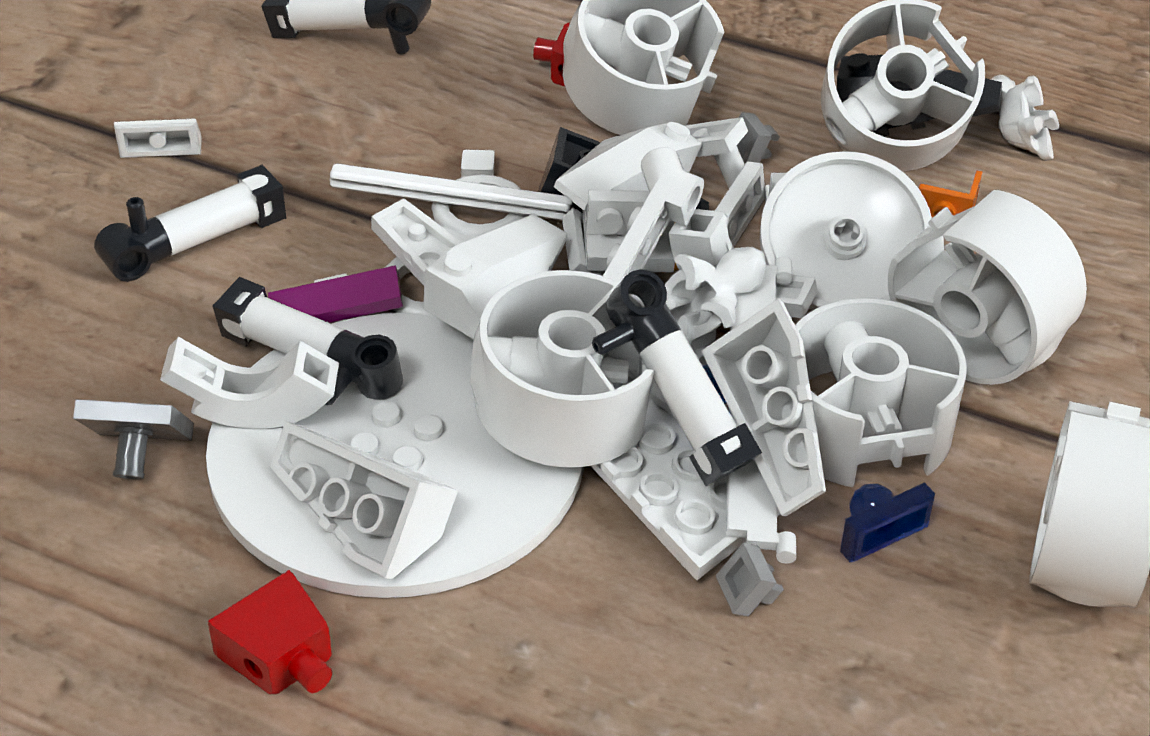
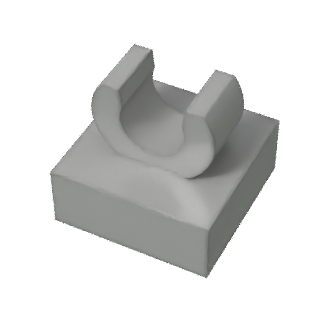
[737,112,780,164]
[716,542,784,616]

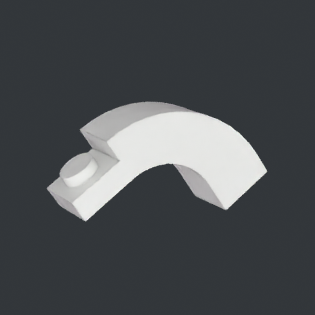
[668,209,817,318]
[160,337,339,429]

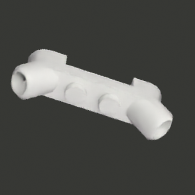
[603,147,704,283]

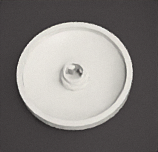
[760,151,932,311]

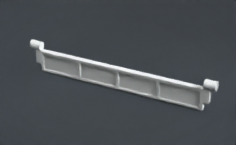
[726,256,796,564]

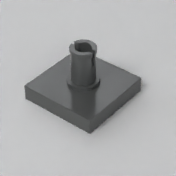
[73,399,194,480]

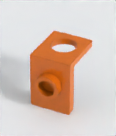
[919,170,983,218]

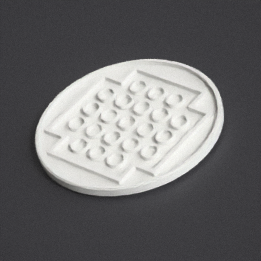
[206,313,584,598]

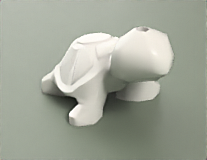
[991,75,1059,161]
[665,247,766,344]

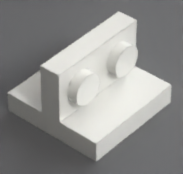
[582,190,675,272]

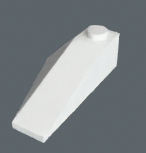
[554,122,702,211]
[423,214,568,339]
[701,299,826,517]
[269,421,458,579]

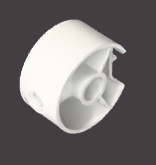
[563,0,724,135]
[821,0,985,171]
[888,190,1087,385]
[470,270,658,468]
[795,298,967,487]
[1029,401,1150,608]

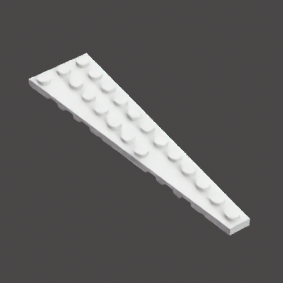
[371,198,781,580]

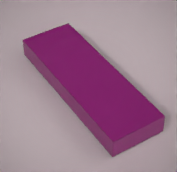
[268,265,403,323]

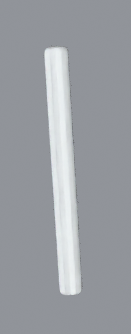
[330,163,573,220]

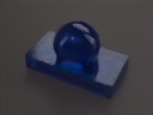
[840,482,935,563]

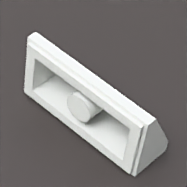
[114,119,202,158]

